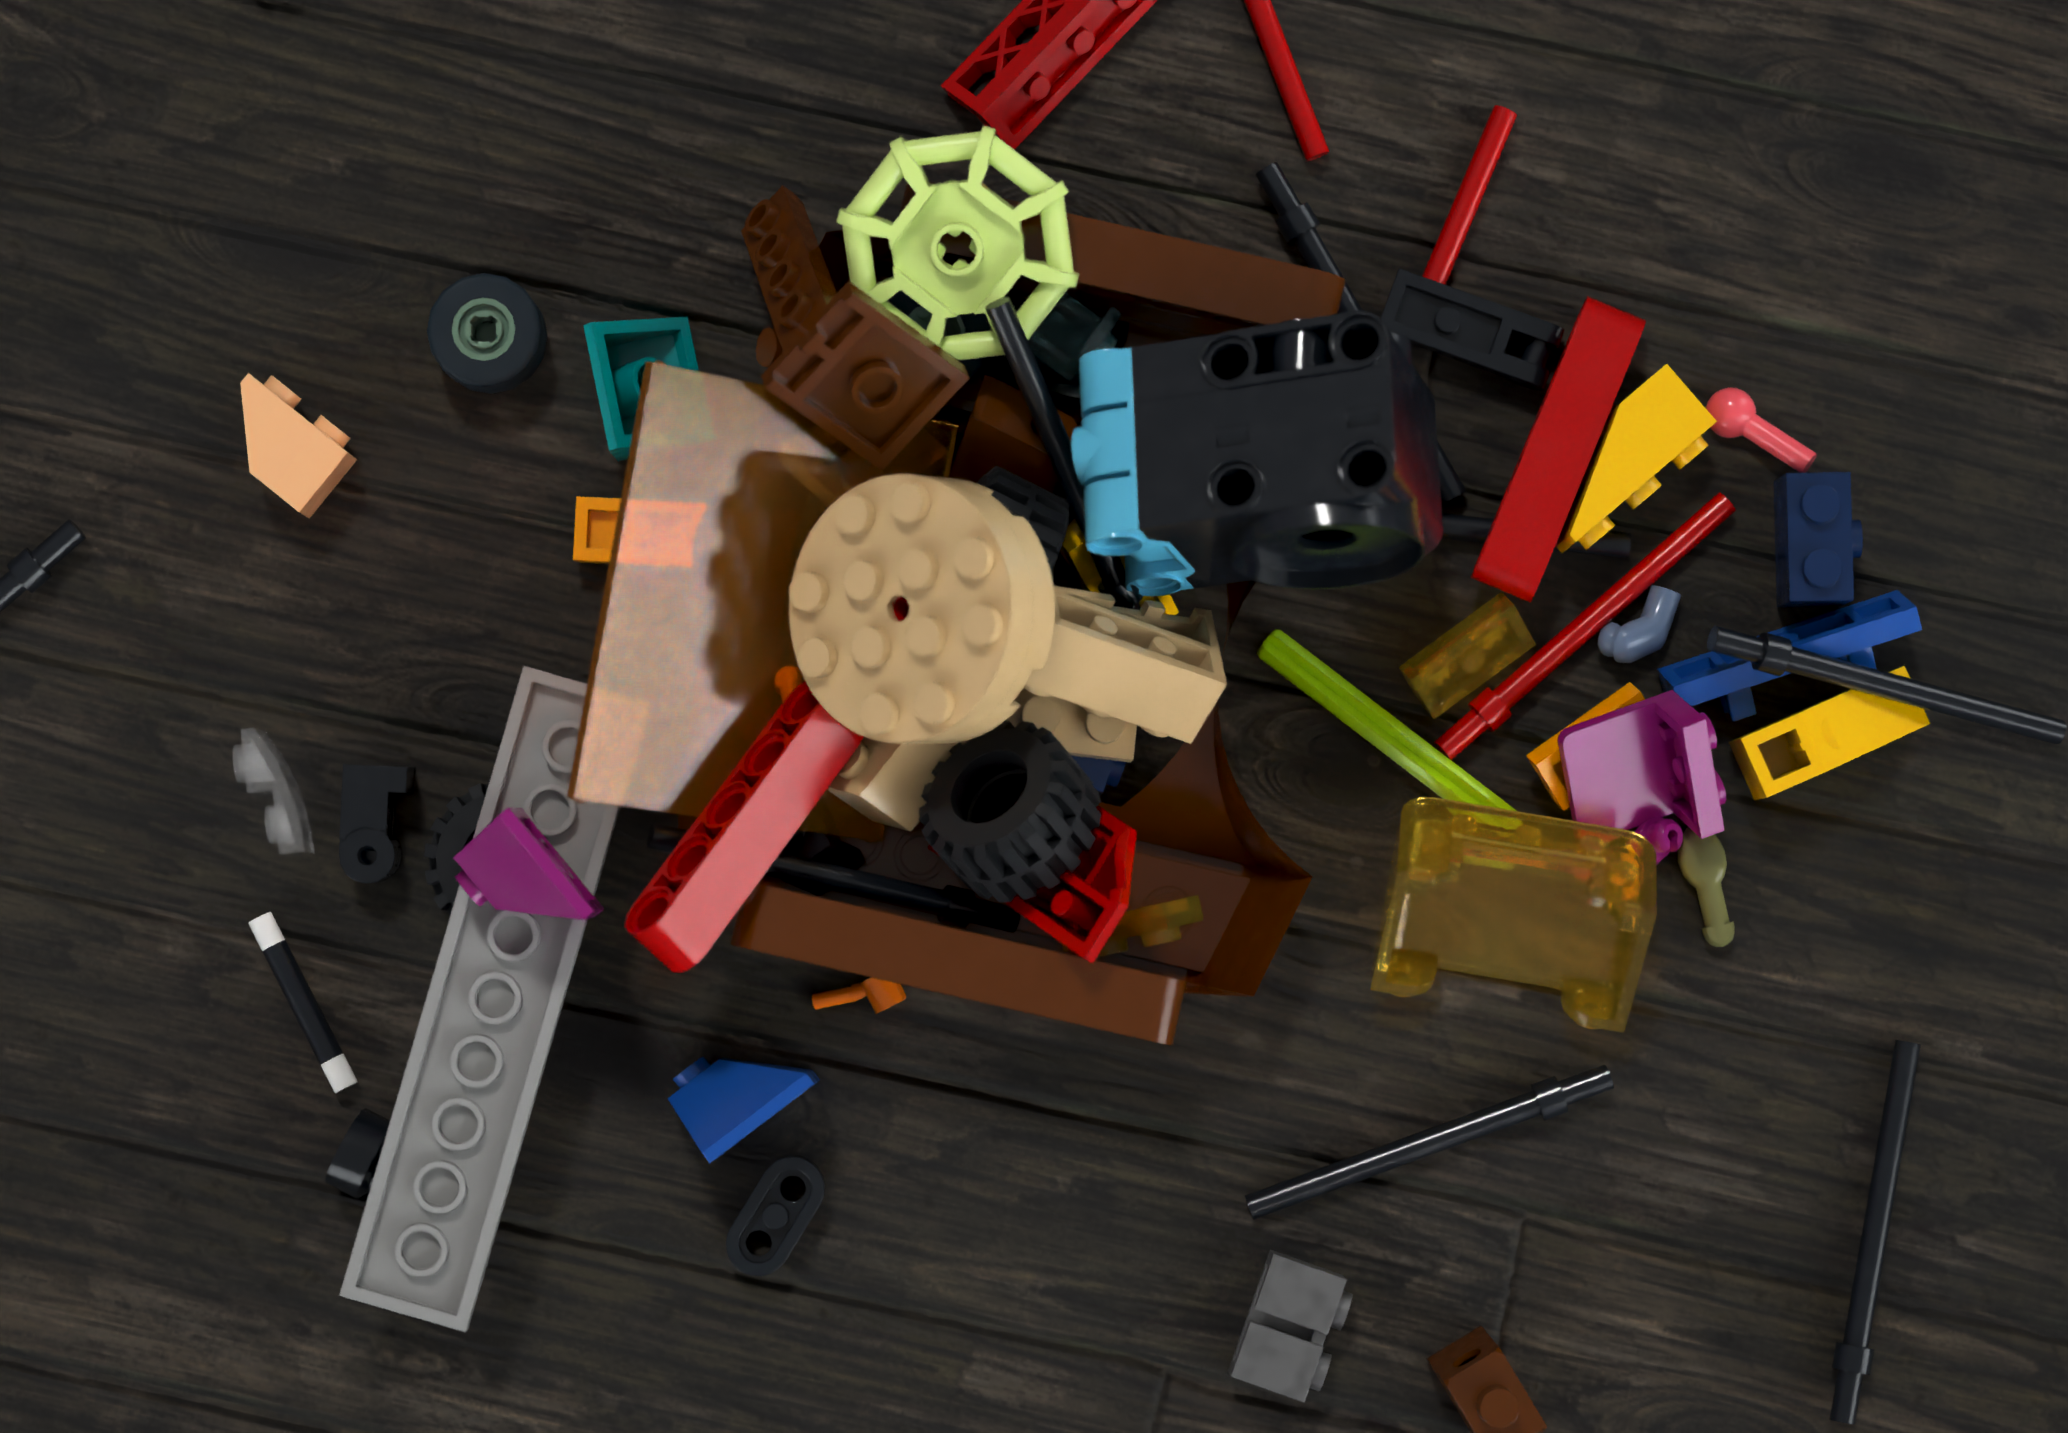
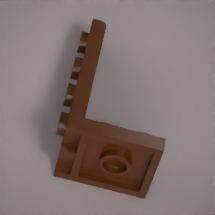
[741,185,970,471]

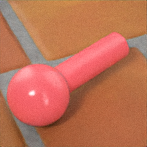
[1706,388,1817,473]

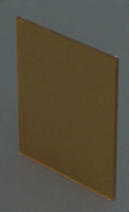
[567,360,958,843]

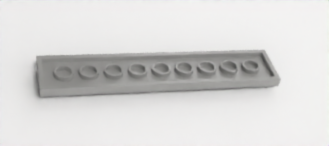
[339,666,651,1332]

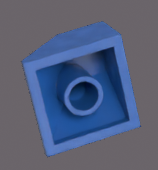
[667,1056,820,1163]

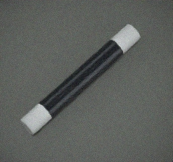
[248,912,358,1094]

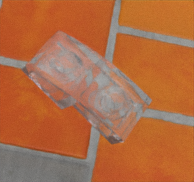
[233,728,315,856]

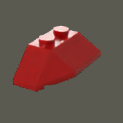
[927,805,1137,964]

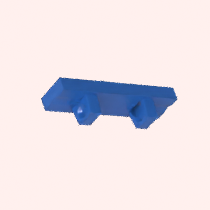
[1657,590,1922,721]

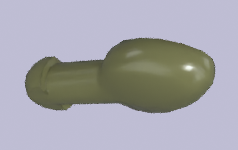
[1678,827,1735,947]

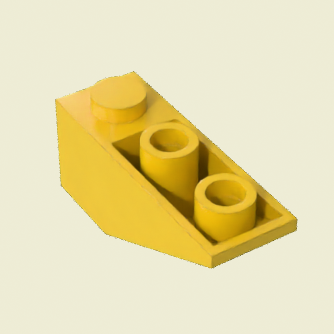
[1556,364,1717,553]
[1729,666,1930,800]

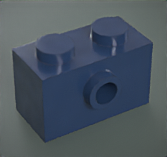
[1773,472,1863,607]

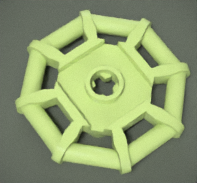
[836,126,1080,361]

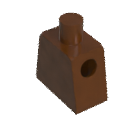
[948,375,1077,494]
[1426,1326,1547,1433]

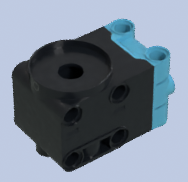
[1071,311,1443,596]

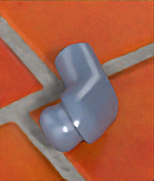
[1598,585,1681,663]

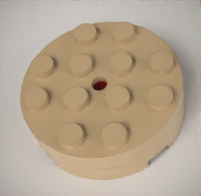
[789,474,1055,744]

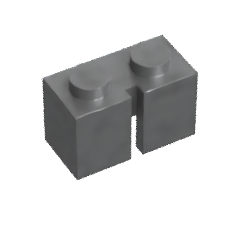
[1228,1250,1353,1402]

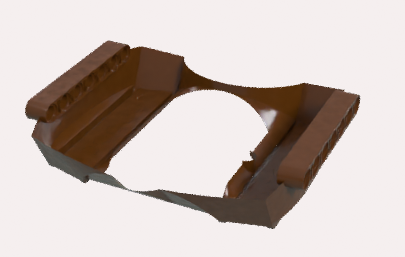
[678,182,1345,1046]

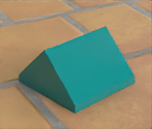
[583,317,713,461]

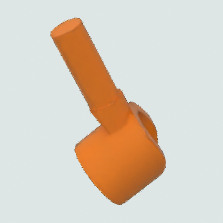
[812,977,906,1014]

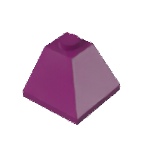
[454,807,604,920]

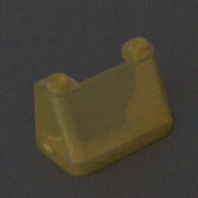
[1370,797,1657,1033]

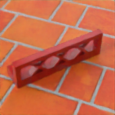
[941,0,1157,150]

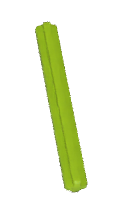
[1257,629,1524,843]

